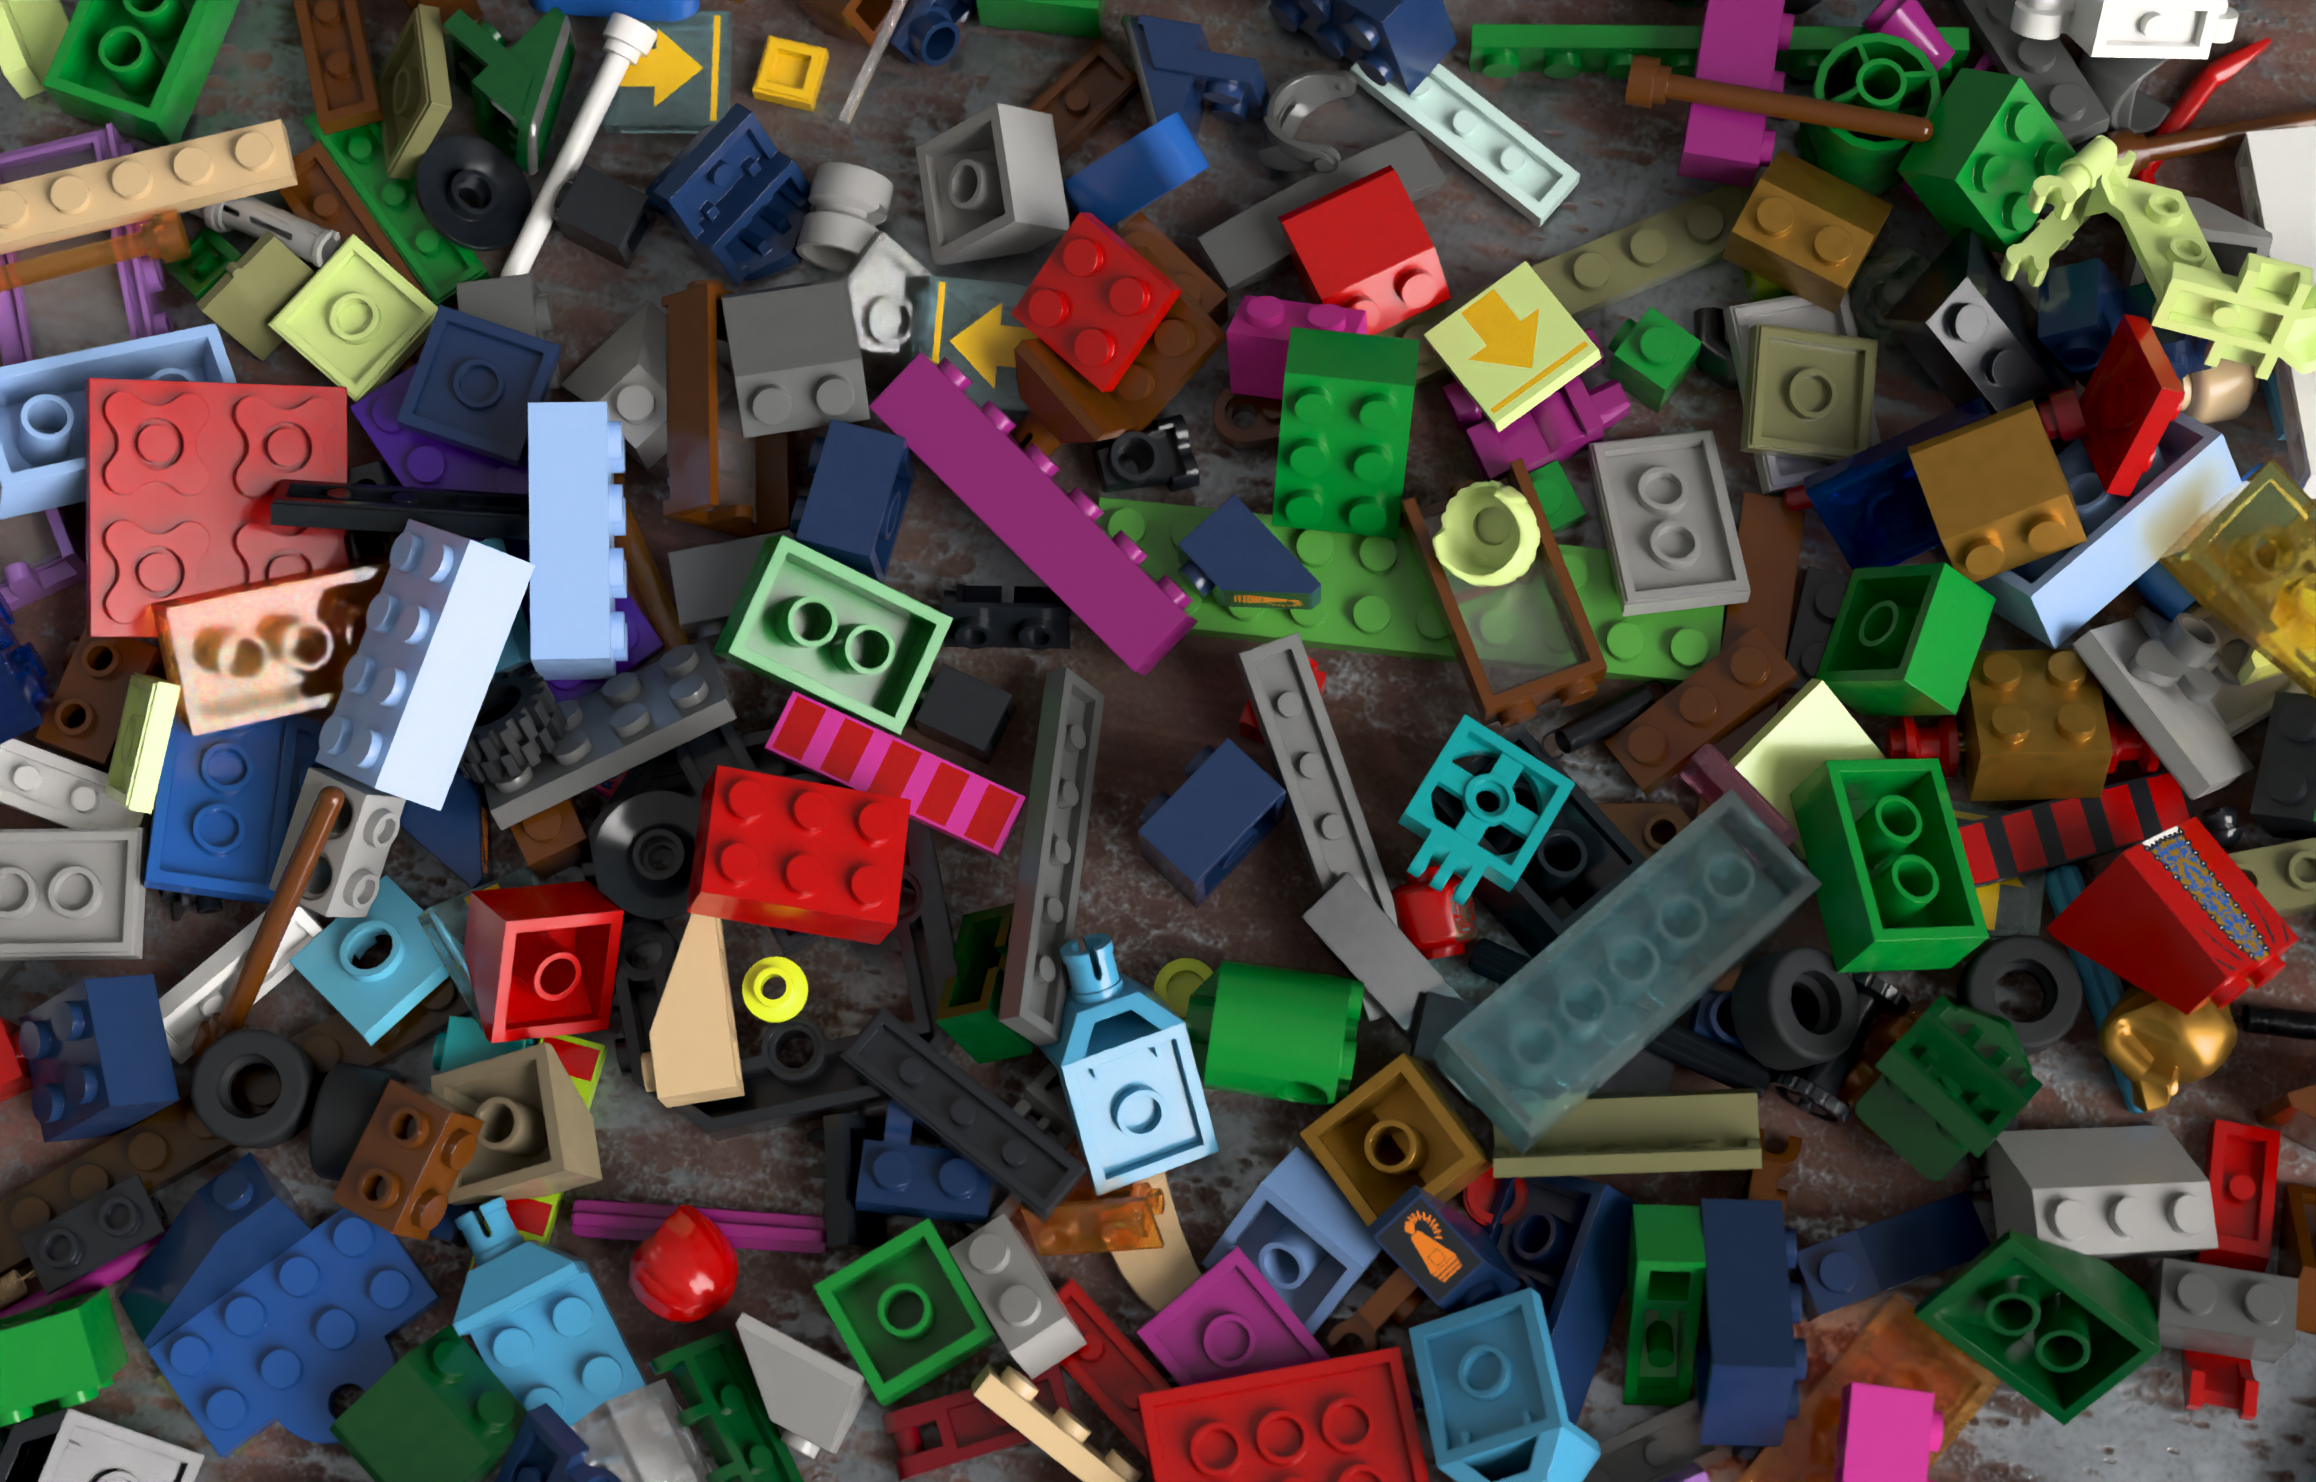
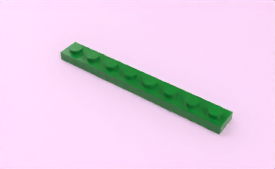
[1468,24,1970,80]

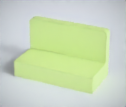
[0,0,70,100]

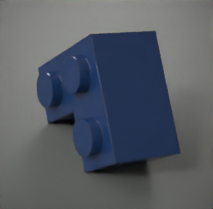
[2037,257,2211,388]

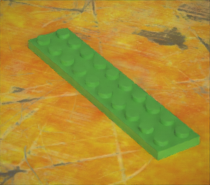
[1097,497,1724,686]

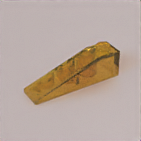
[2158,460,2316,699]

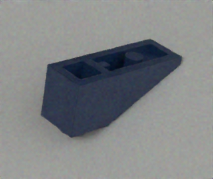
[119,1152,312,1349]
[1788,1191,1990,1322]

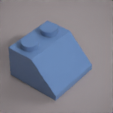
[1201,1147,1384,1336]

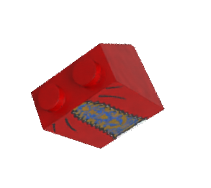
[2046,816,2299,1015]

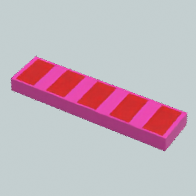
[765,691,1027,859]

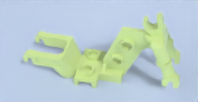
[2000,135,2316,380]

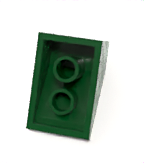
[1914,1229,2162,1425]

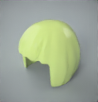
[1432,480,1540,587]

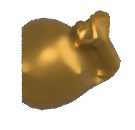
[2099,984,2238,1112]

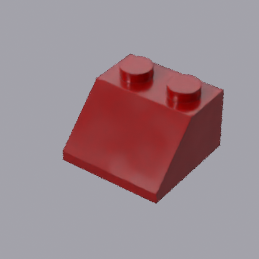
[1278,165,1451,335]
[464,881,624,1043]

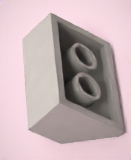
[1986,1125,2219,1261]

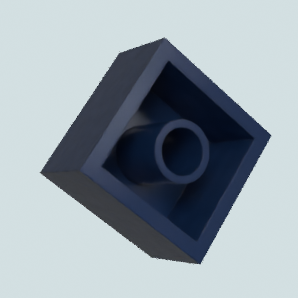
[790,419,916,584]
[1138,738,1285,908]
[19,974,180,1143]

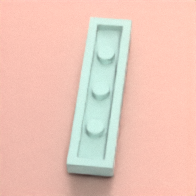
[1350,63,1580,227]

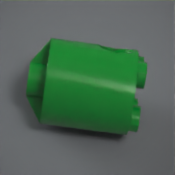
[1797,32,1941,195]
[1185,959,1365,1108]

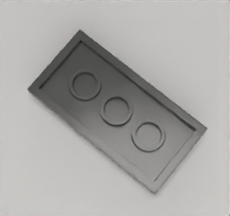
[484,638,737,831]

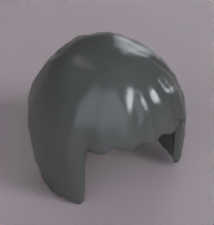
[2076,51,2170,133]

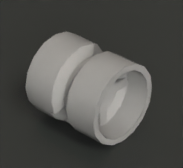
[796,162,894,274]

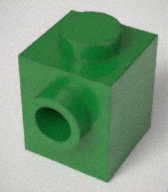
[1607,306,1702,413]

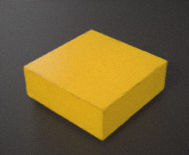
[752,35,829,112]

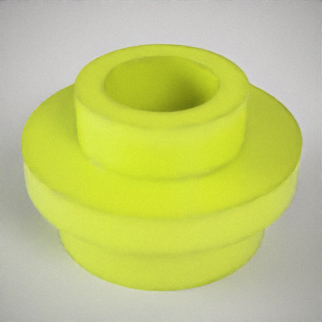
[742,956,808,1023]

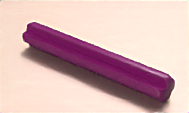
[571,1198,827,1255]

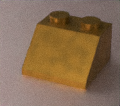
[1722,149,1894,314]
[1907,400,2087,583]
[1300,1053,1493,1226]

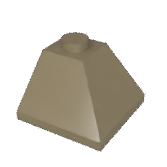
[430,1042,603,1205]

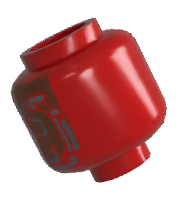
[1391,865,1478,960]

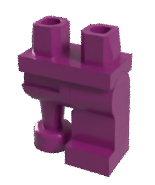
[1441,327,1630,482]

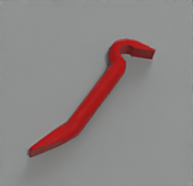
[2105,38,2271,214]

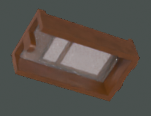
[661,279,797,539]
[1400,458,1608,728]

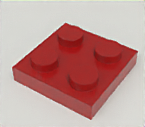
[1011,212,1183,392]
[2079,314,2186,497]

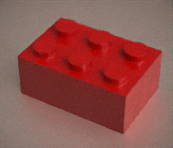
[686,765,911,945]

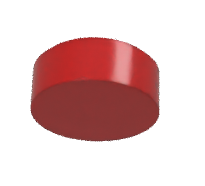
[1462,1167,1528,1227]

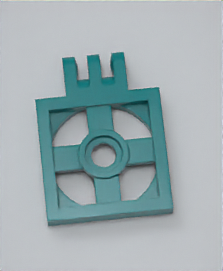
[1397,714,1576,907]

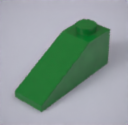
[1622,1204,1706,1406]

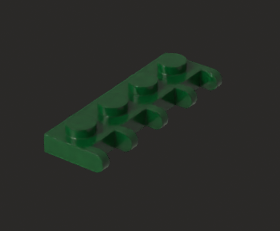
[649,1328,804,1482]

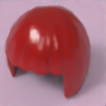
[627,1203,739,1323]

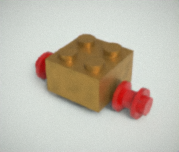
[1885,649,2160,801]

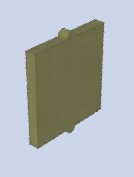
[196,230,316,362]

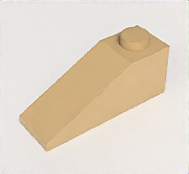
[641,914,745,1108]

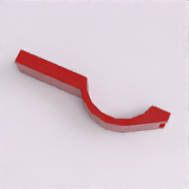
[2181,1119,2281,1421]

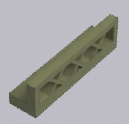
[1492,1088,1762,1178]

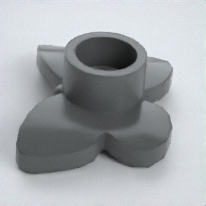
[2128,605,2222,705]

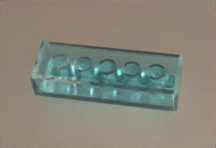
[1433,789,1822,1155]

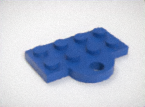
[143,638,331,905]
[147,1207,442,1458]

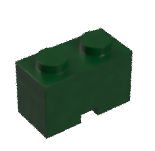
[935,903,1034,1064]

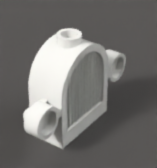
[2010,0,2239,59]

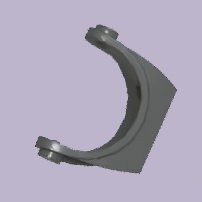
[1257,70,1357,173]

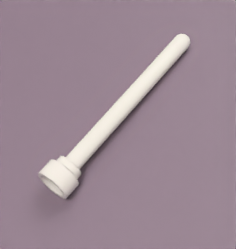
[500,12,657,277]

